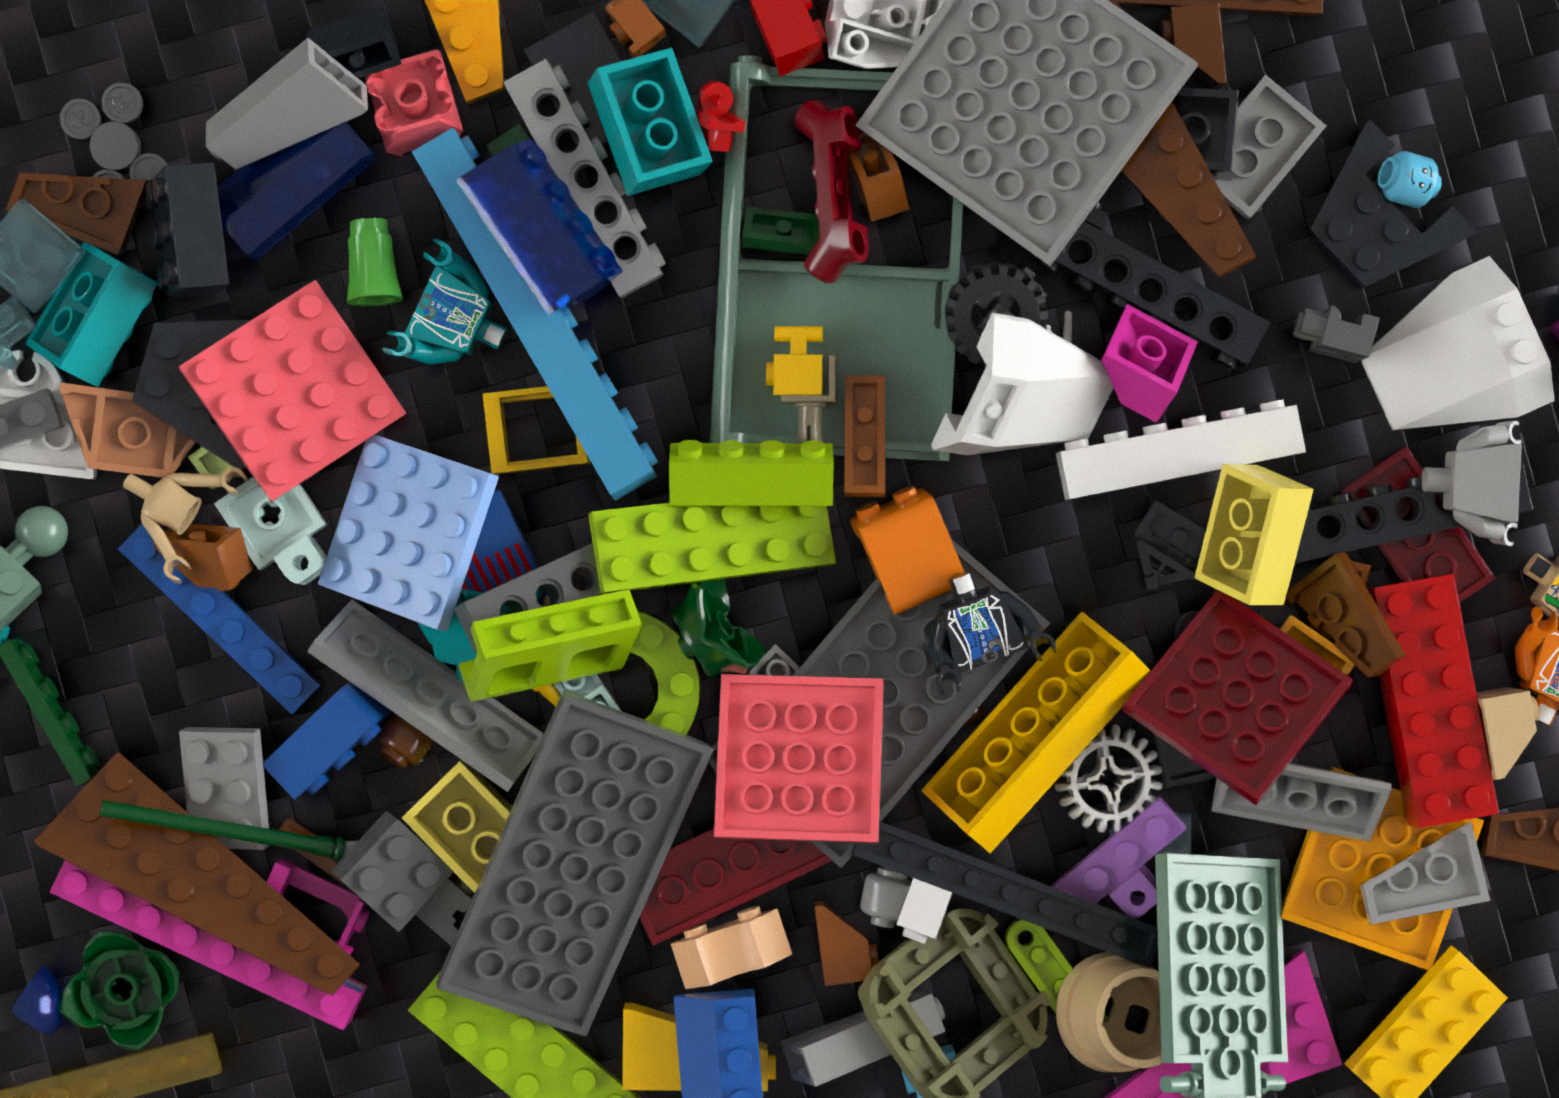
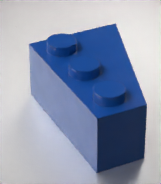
[263,682,393,800]

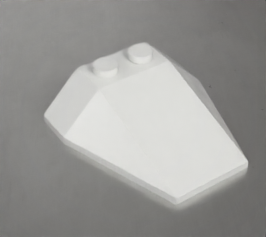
[1361,256,1555,430]

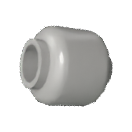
[860,867,912,928]

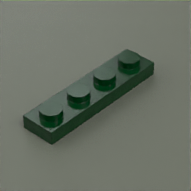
[0,638,100,787]

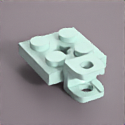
[214,477,328,585]

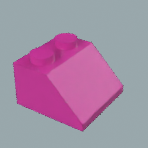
[1102,304,1198,422]

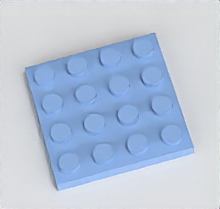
[318,435,499,632]

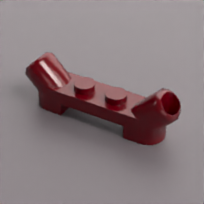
[795,100,869,284]

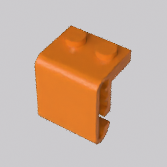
[849,486,964,616]

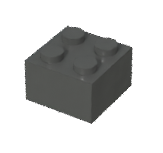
[331,811,454,932]

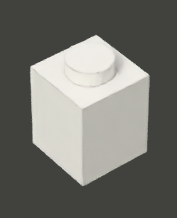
[896,878,952,944]

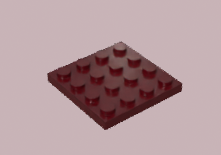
[1122,590,1353,806]

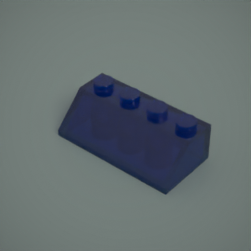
[217,121,377,260]
[456,139,623,316]

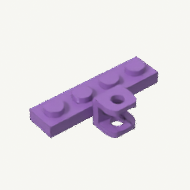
[1051,796,1186,919]

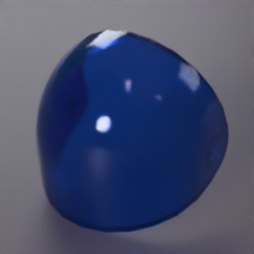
[13,965,64,1036]

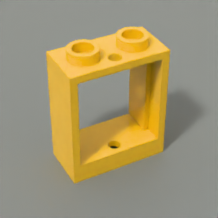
[483,386,590,475]

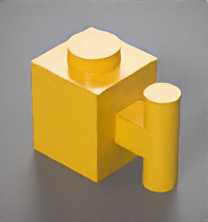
[766,326,823,395]

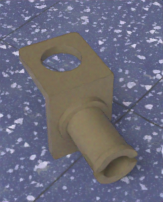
[781,355,838,443]

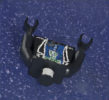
[927,571,1056,695]

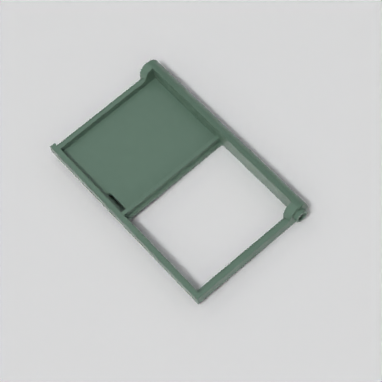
[710,56,963,461]

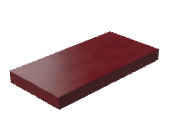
[1339,447,1496,603]

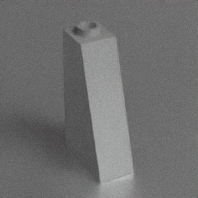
[206,38,368,169]
[780,991,945,1087]

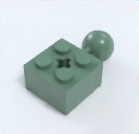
[0,506,68,632]

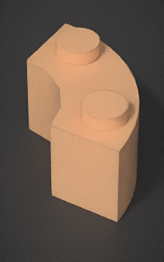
[670,906,792,989]

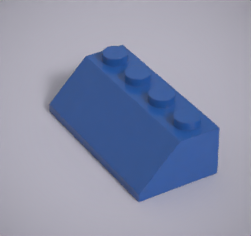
[674,988,763,1098]

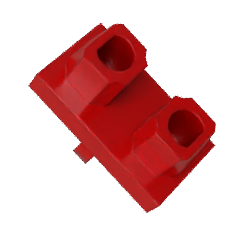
[692,81,746,152]

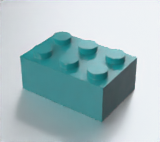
[587,48,713,196]

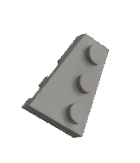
[1360,821,1490,925]

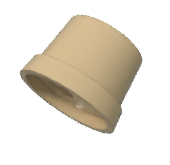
[1056,952,1162,1073]

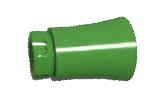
[346,218,403,307]

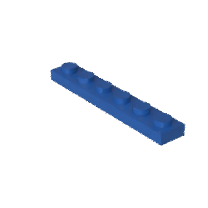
[118,524,322,714]

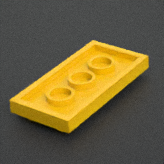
[1344,946,1508,1098]

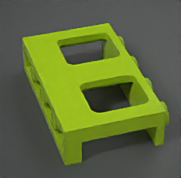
[459,589,642,702]

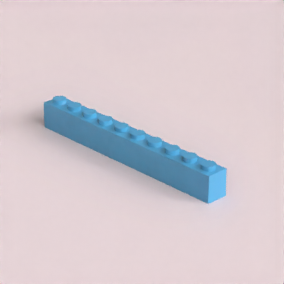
[412,127,658,501]

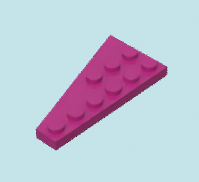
[1104,949,1343,1098]

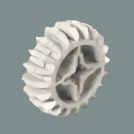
[1054,724,1163,832]

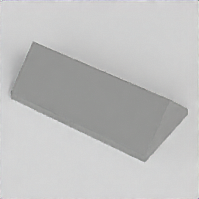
[1211,763,1391,841]

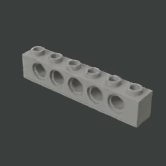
[503,59,666,298]

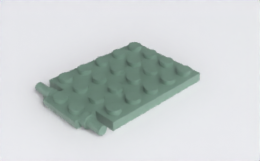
[1155,853,1288,1098]

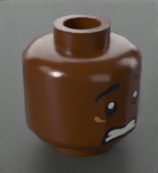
[377,712,436,769]

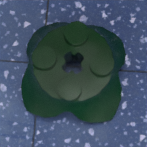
[671,579,767,679]
[59,931,179,1051]

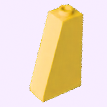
[622,1003,776,1091]

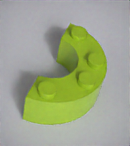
[630,611,700,735]

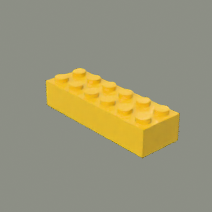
[921,612,1150,854]

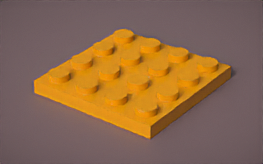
[1280,766,1484,970]

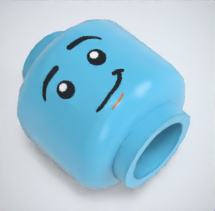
[1378,151,1441,208]

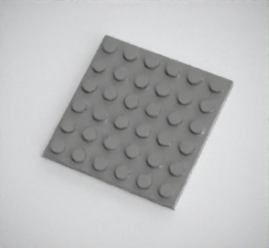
[855,0,1198,266]

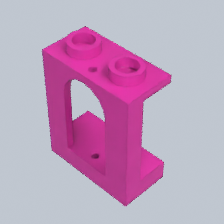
[267,858,371,956]

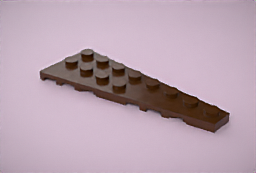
[1108,0,1256,278]
[33,752,360,996]

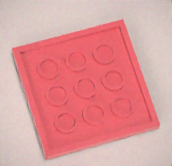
[179,280,406,503]
[714,674,884,843]

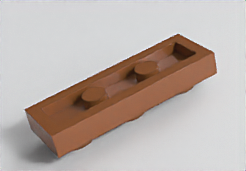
[844,375,885,497]

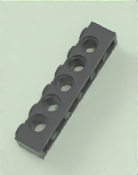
[454,543,603,653]

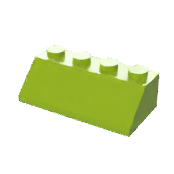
[669,440,834,506]

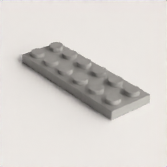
[308,600,544,792]

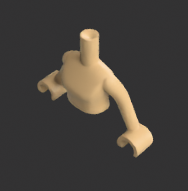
[123,467,248,584]

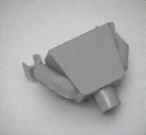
[1422,421,1522,546]

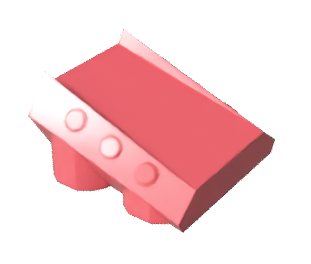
[365,50,463,157]

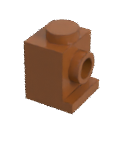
[605,0,666,58]

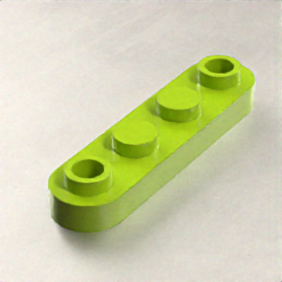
[1005,919,1108,1022]

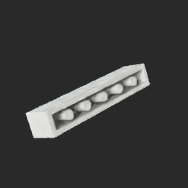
[1056,400,1306,500]

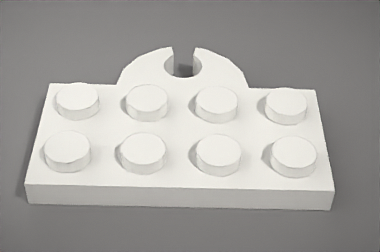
[0,350,98,480]

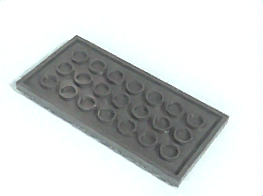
[793,539,1050,868]
[436,690,714,1037]

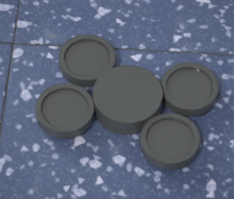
[60,82,169,185]

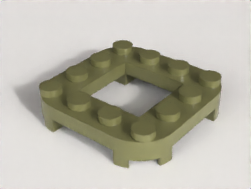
[858,908,1050,1098]

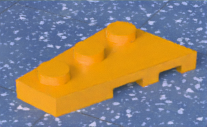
[425,0,505,104]

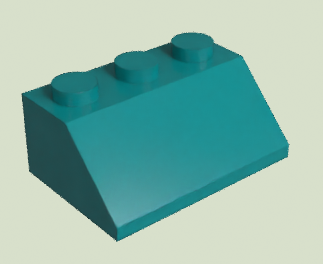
[25,242,157,387]

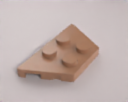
[59,383,195,478]

